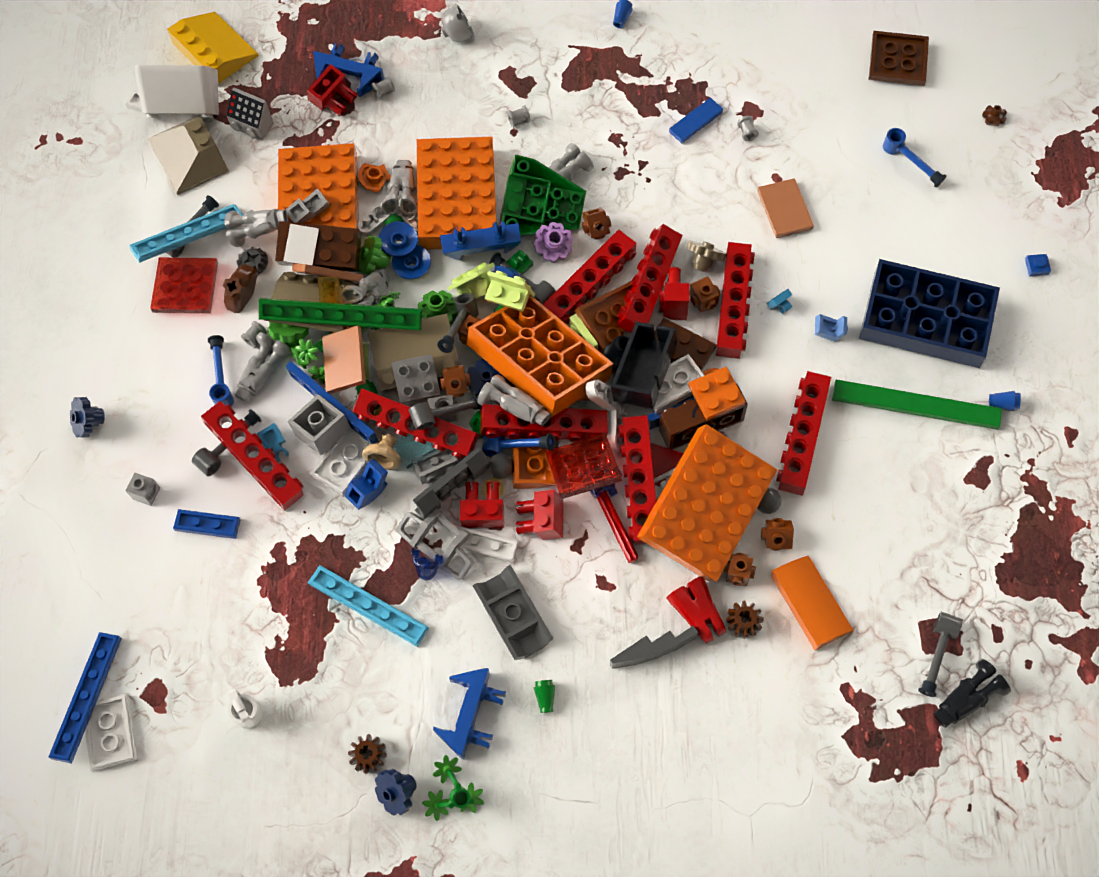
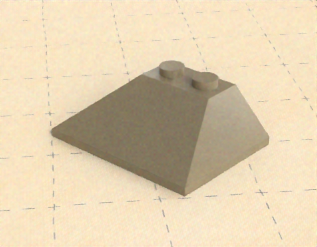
[147,115,229,195]

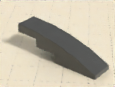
[610,626,699,669]

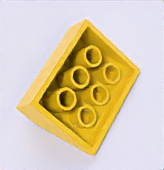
[167,12,259,84]

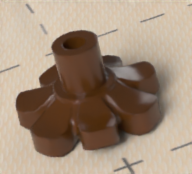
[982,105,1007,126]

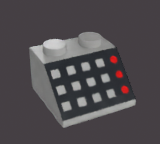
[226,88,274,140]

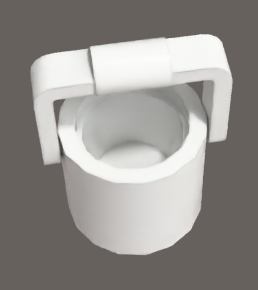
[228,688,263,729]

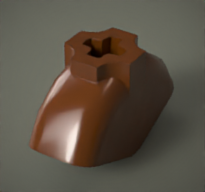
[222,264,258,313]

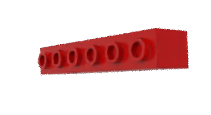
[617,224,683,333]
[543,229,637,325]
[716,242,755,359]
[776,371,831,496]
[352,388,480,459]
[201,401,304,511]
[481,404,608,443]
[619,415,656,545]

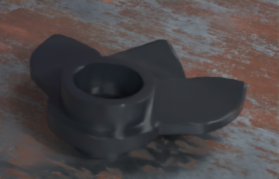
[603,336,629,372]

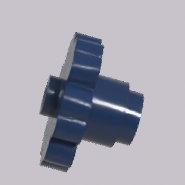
[467,359,508,396]
[70,397,105,438]
[375,769,417,816]

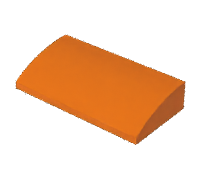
[512,421,557,489]
[771,555,853,650]

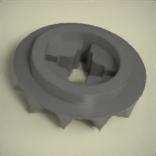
[236,247,268,274]

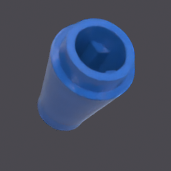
[613,0,633,28]
[989,391,1021,411]

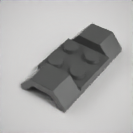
[413,447,490,520]
[472,565,553,660]

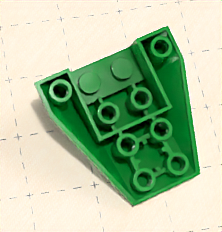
[500,155,586,236]

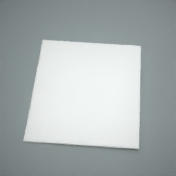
[284,224,319,265]

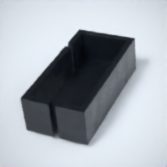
[611,321,677,409]

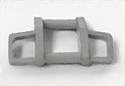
[396,508,474,580]

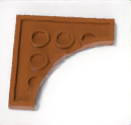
[575,281,643,377]

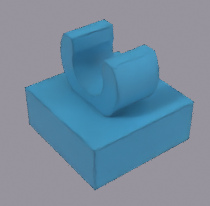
[766,289,792,314]

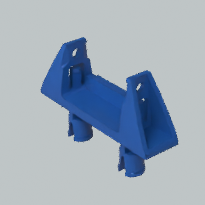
[313,43,384,97]
[440,221,521,261]
[433,668,506,759]

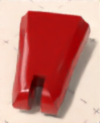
[666,576,726,644]

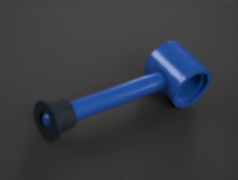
[883,128,946,187]
[207,335,234,406]
[482,433,556,457]

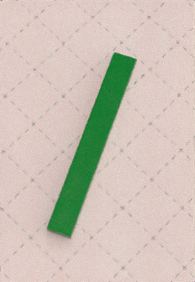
[258,298,422,331]
[832,379,1002,430]

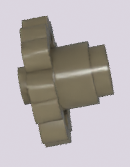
[686,240,727,272]

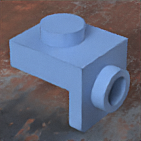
[814,314,848,342]

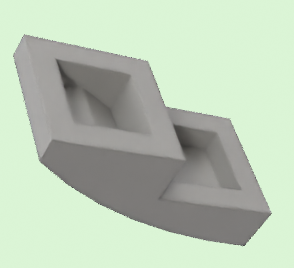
[286,189,331,223]

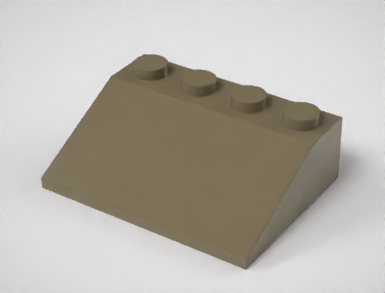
[264,272,360,332]
[368,314,459,391]

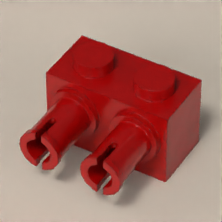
[307,64,358,117]
[659,267,689,320]
[460,481,504,529]
[516,489,564,540]

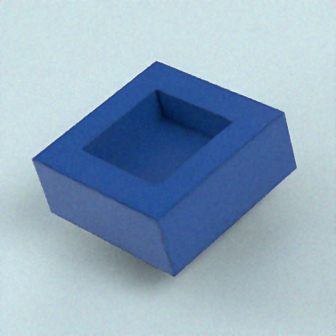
[1025,254,1051,277]

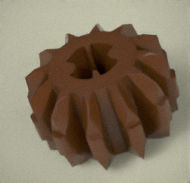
[726,600,764,639]
[348,734,387,774]

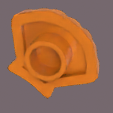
[358,163,391,193]

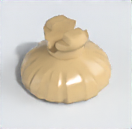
[362,434,401,470]

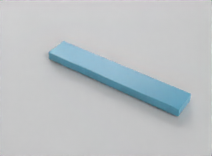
[129,204,243,263]
[308,565,429,647]

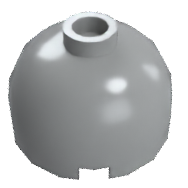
[441,3,474,42]

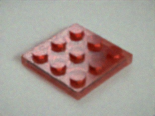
[150,257,218,314]
[545,433,623,500]

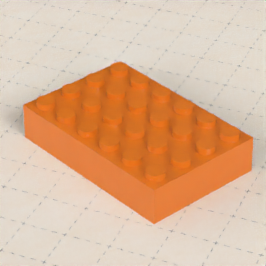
[416,136,496,250]
[278,143,359,228]
[467,297,614,418]
[637,424,778,582]

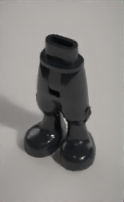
[933,659,1011,728]

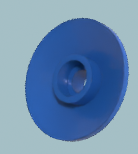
[379,221,418,257]
[392,245,431,280]

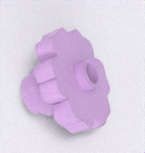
[533,222,573,263]

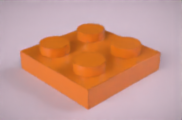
[688,366,746,420]

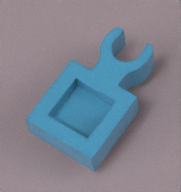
[257,423,289,462]

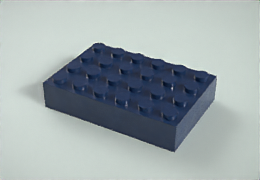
[859,259,1000,368]

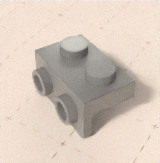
[412,448,459,485]

